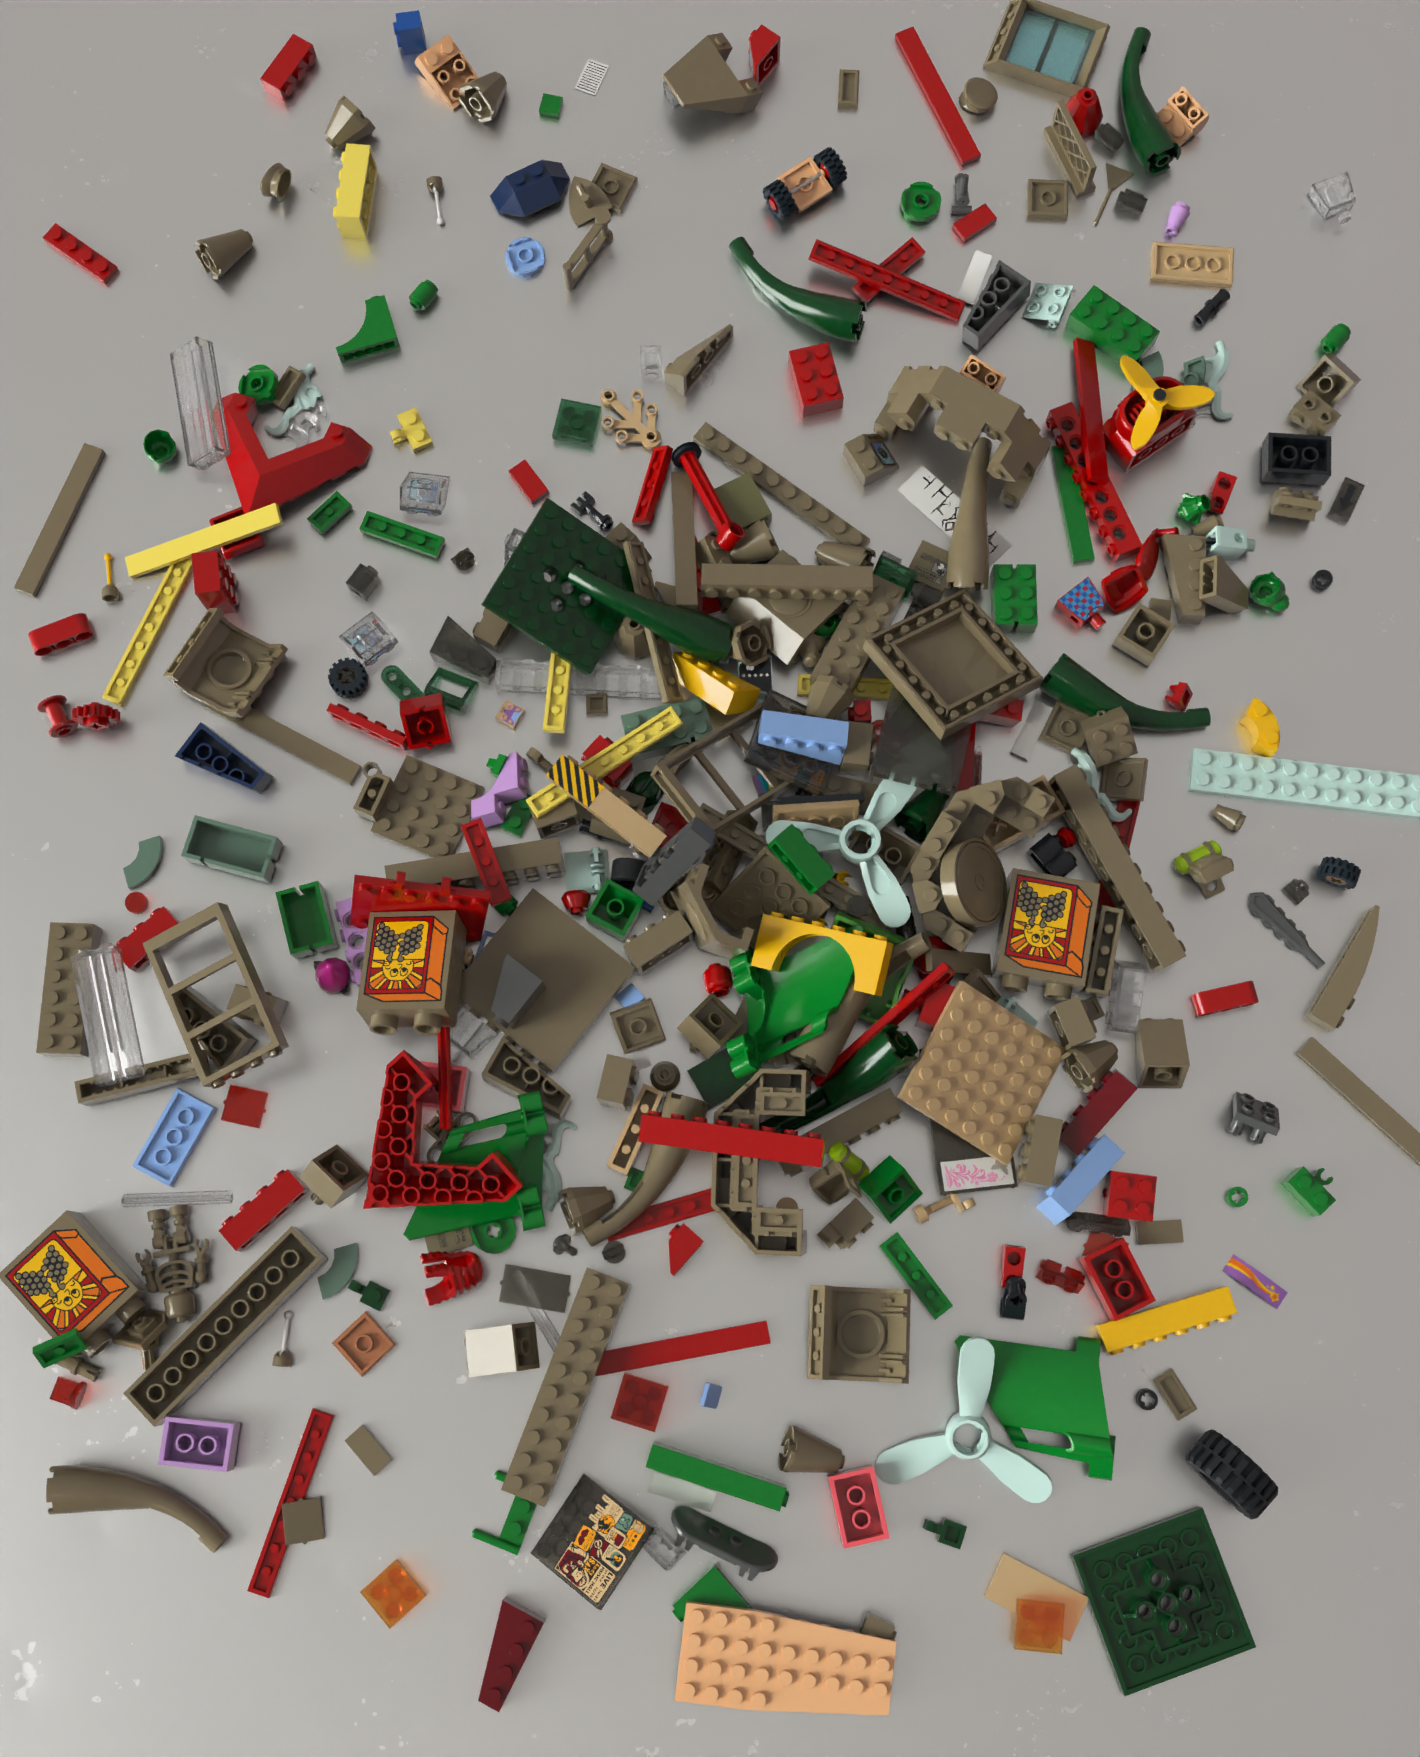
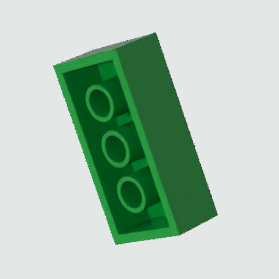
[1066,285,1160,364]

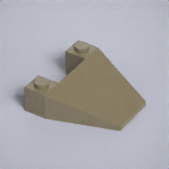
[663,33,764,113]

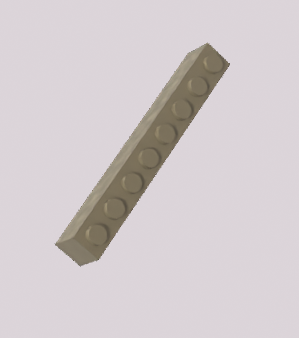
[701,563,873,601]

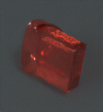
[50,1376,87,1410]

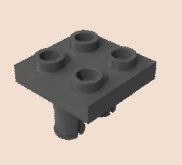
[1228,1092,1280,1144]

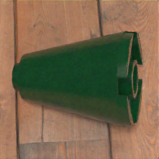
[894,783,949,842]

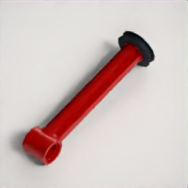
[671,442,745,551]

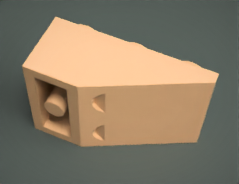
[414,34,479,110]

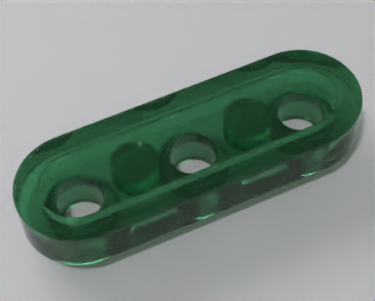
[381,665,426,701]

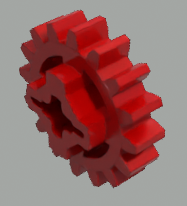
[72,702,120,730]

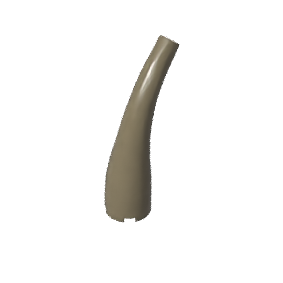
[946,437,992,591]
[788,931,932,1077]
[582,1091,709,1247]
[46,1465,228,1553]

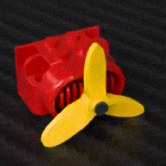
[1103,355,1215,473]

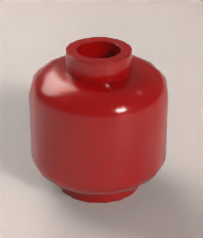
[703,963,733,997]

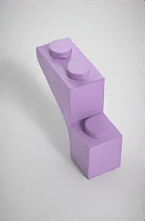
[471,751,529,828]

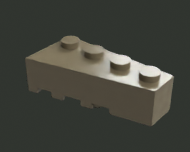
[1159,534,1206,624]
[178,986,257,1071]
[482,1036,571,1120]

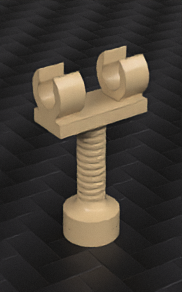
[913,1190,976,1224]

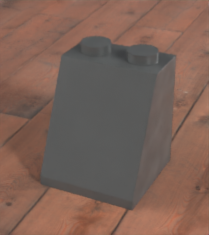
[491,954,546,1029]

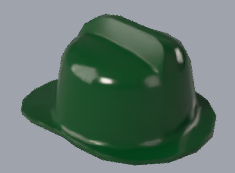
[625,771,664,815]

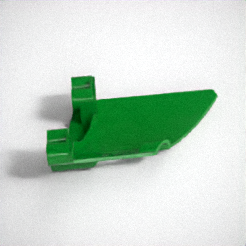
[726,924,865,1079]
[403,1090,549,1241]
[955,1335,1116,1481]

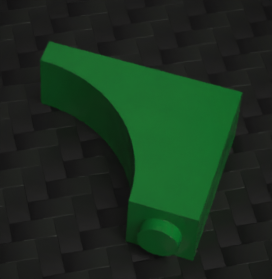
[336,295,400,364]
[672,1564,753,1622]

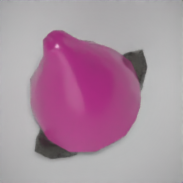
[313,957,351,994]

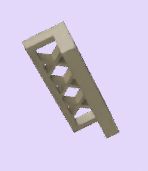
[702,810,758,894]

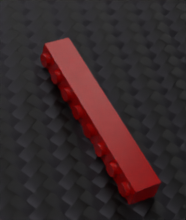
[638,1110,826,1167]

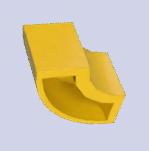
[1239,697,1280,757]

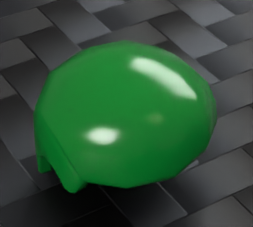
[143,429,177,464]

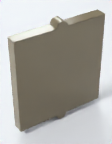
[281,1497,324,1545]

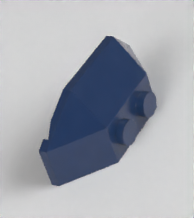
[490,160,570,217]

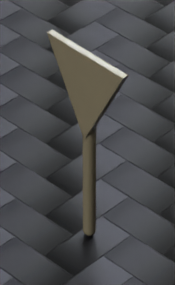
[1094,163,1134,225]

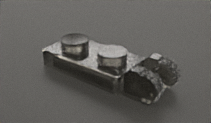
[1065,1211,1131,1237]

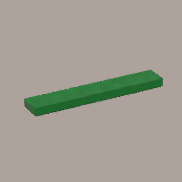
[1050,444,1095,564]

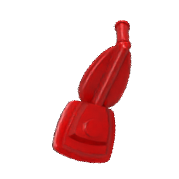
[1101,527,1179,613]

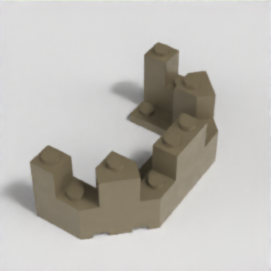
[873,366,1051,507]
[910,777,1056,952]
[711,1069,812,1256]

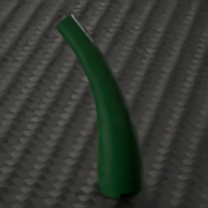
[1120,27,1181,176]
[729,237,867,343]
[568,565,734,664]
[1039,653,1211,730]
[760,1024,918,1134]

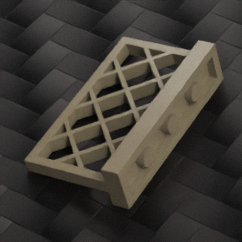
[1043,100,1097,198]

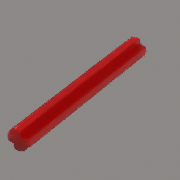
[437,1027,453,1130]

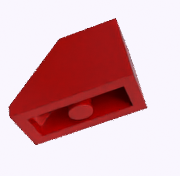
[668,1223,704,1276]

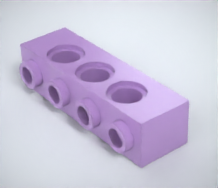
[334,898,368,987]

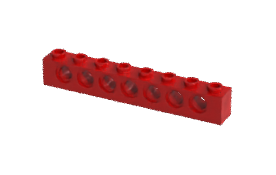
[1046,402,1142,562]

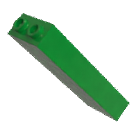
[646,1441,789,1512]

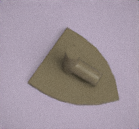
[569,176,613,227]

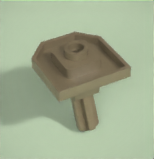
[112,1309,168,1370]

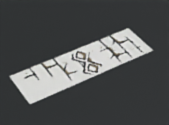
[897,465,1011,567]

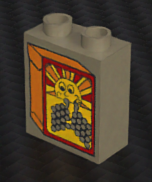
[991,868,1100,1001]
[356,910,467,1035]
[0,1210,149,1358]

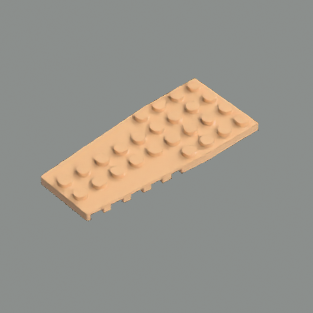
[675,1600,896,1716]

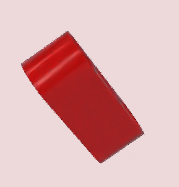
[28,613,93,656]
[1191,981,1259,1017]

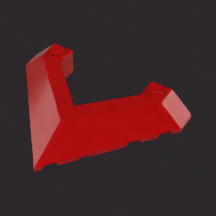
[211,393,373,514]
[363,1050,523,1209]

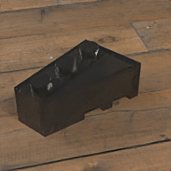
[430,616,499,685]

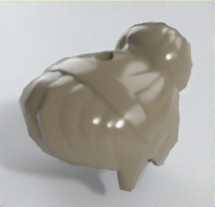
[798,633,826,668]

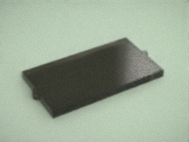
[499,1264,571,1313]

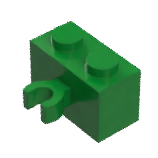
[1281,1166,1336,1217]

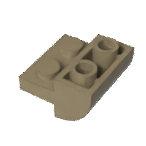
[1270,487,1323,521]

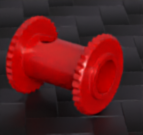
[37,695,78,738]

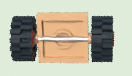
[763,147,847,221]

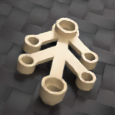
[601,389,661,449]

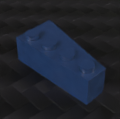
[175,722,274,793]

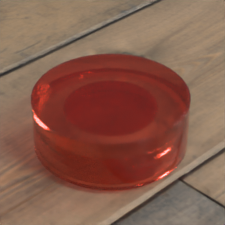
[125,892,149,914]

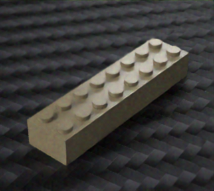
[384,837,565,889]

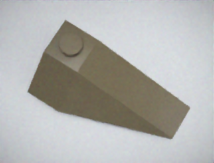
[664,324,733,396]

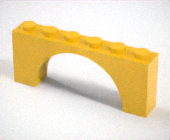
[751,911,894,997]

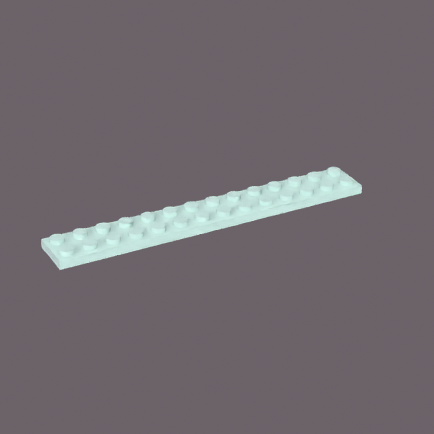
[1189,748,1420,819]

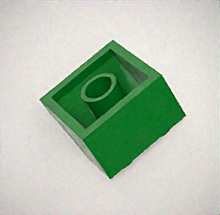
[586,879,645,942]
[858,1155,923,1224]

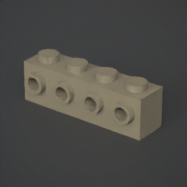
[1083,905,1124,998]

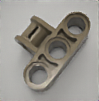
[422,1110,479,1161]

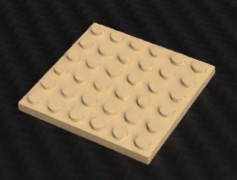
[897,981,1066,1165]

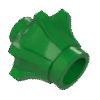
[1178,493,1211,525]

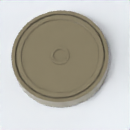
[940,838,1007,928]

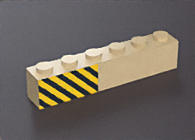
[546,754,667,858]

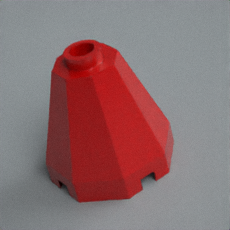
[1065,87,1103,139]

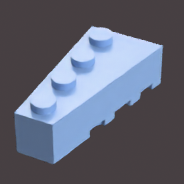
[758,710,849,765]
[1036,1134,1125,1225]

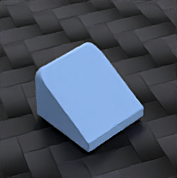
[615,983,645,1007]
[700,1382,722,1409]

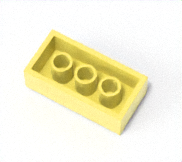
[333,143,377,239]

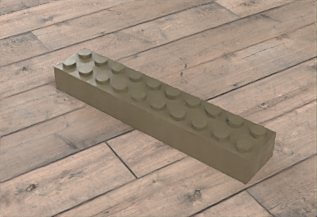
[1048,764,1186,973]
[123,1226,327,1427]
[501,1267,631,1507]

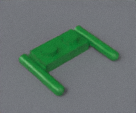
[472,1470,537,1555]

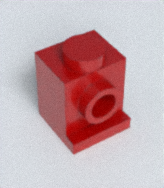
[848,700,872,724]

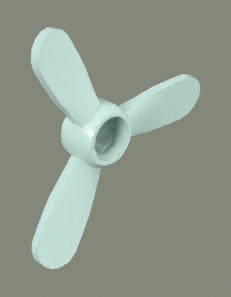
[766,763,919,928]
[876,1336,1052,1503]

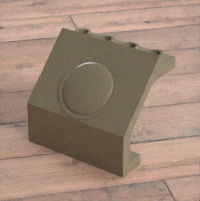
[725,549,849,665]
[163,608,288,722]
[670,863,754,959]
[808,1285,911,1384]

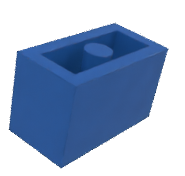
[393,10,427,55]

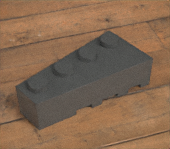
[962,260,1031,351]
[632,816,716,906]

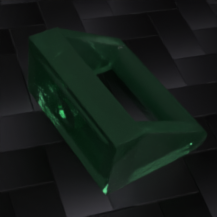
[873,554,919,601]
[424,667,478,713]

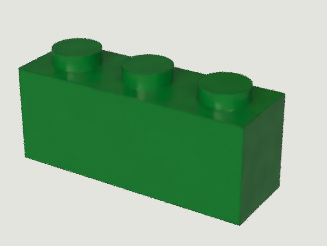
[767,824,836,896]

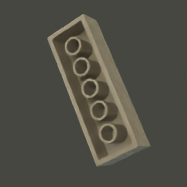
[810,574,906,693]
[36,922,102,1058]

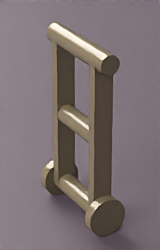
[563,209,613,291]

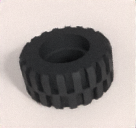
[1186,1430,1278,1520]

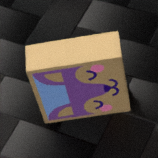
[495,700,525,729]

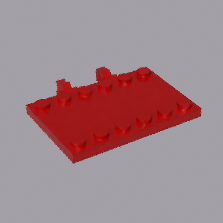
[350,871,491,942]

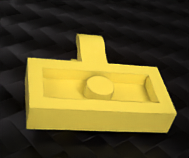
[390,407,433,453]

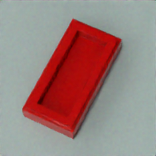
[952,203,997,242]
[508,460,549,505]

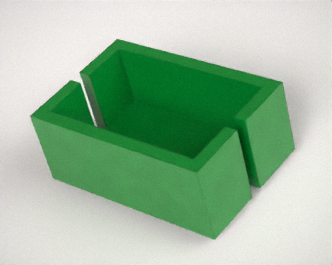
[990,564,1038,633]
[275,881,338,959]

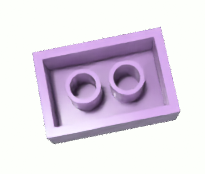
[158,1415,240,1472]

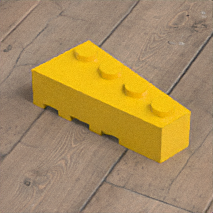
[673,651,761,715]

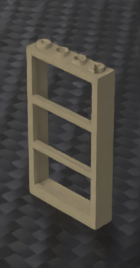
[650,697,824,835]
[142,902,289,1089]

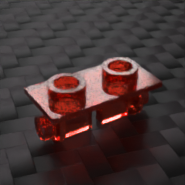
[1035,1259,1085,1294]

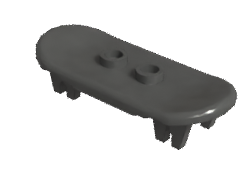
[671,1506,778,1581]

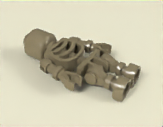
[135,1204,210,1323]

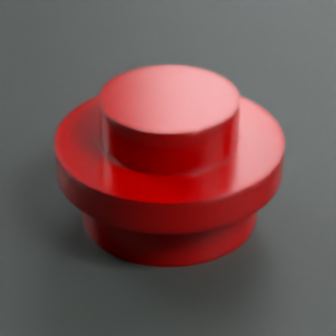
[1056,827,1076,848]

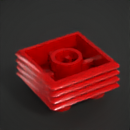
[209,507,264,560]

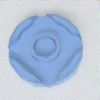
[505,237,546,277]

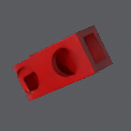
[1209,471,1237,515]
[1001,1244,1026,1287]

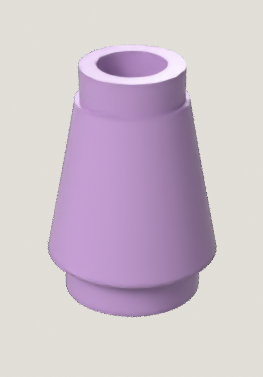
[1166,202,1190,235]

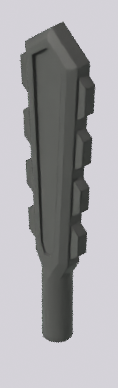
[1248,892,1325,968]

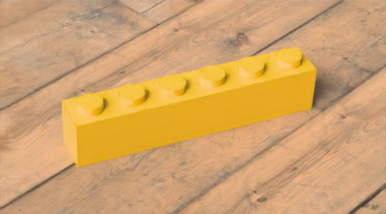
[1094,1286,1237,1355]

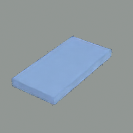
[133,1087,217,1187]

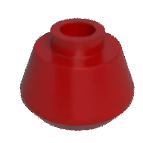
[561,890,591,915]

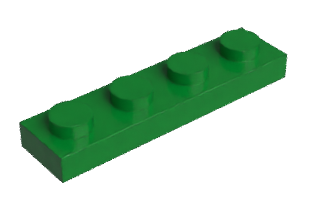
[359,511,445,559]
[879,1232,953,1320]

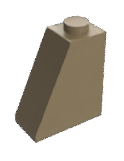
[1199,555,1248,614]

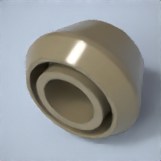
[650,1061,680,1091]

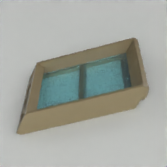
[983,0,1110,97]

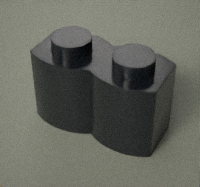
[1027,833,1077,877]

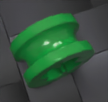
[1227,1187,1248,1207]

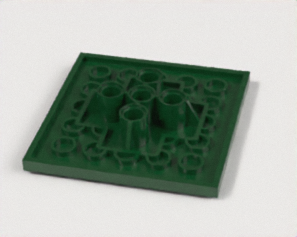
[481,498,652,676]
[1071,1507,1256,1696]

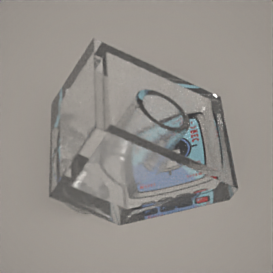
[400,472,450,516]
[339,612,398,667]

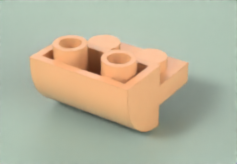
[1157,87,1209,147]
[960,354,1006,393]

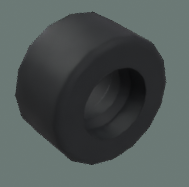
[611,858,646,888]

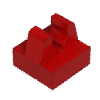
[1165,682,1193,712]

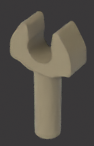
[526,747,553,772]

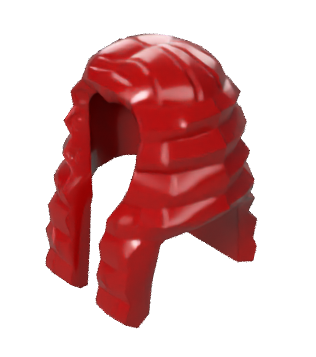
[420,1251,484,1306]

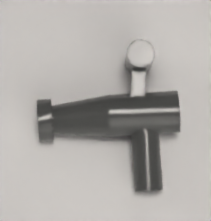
[951,173,972,214]

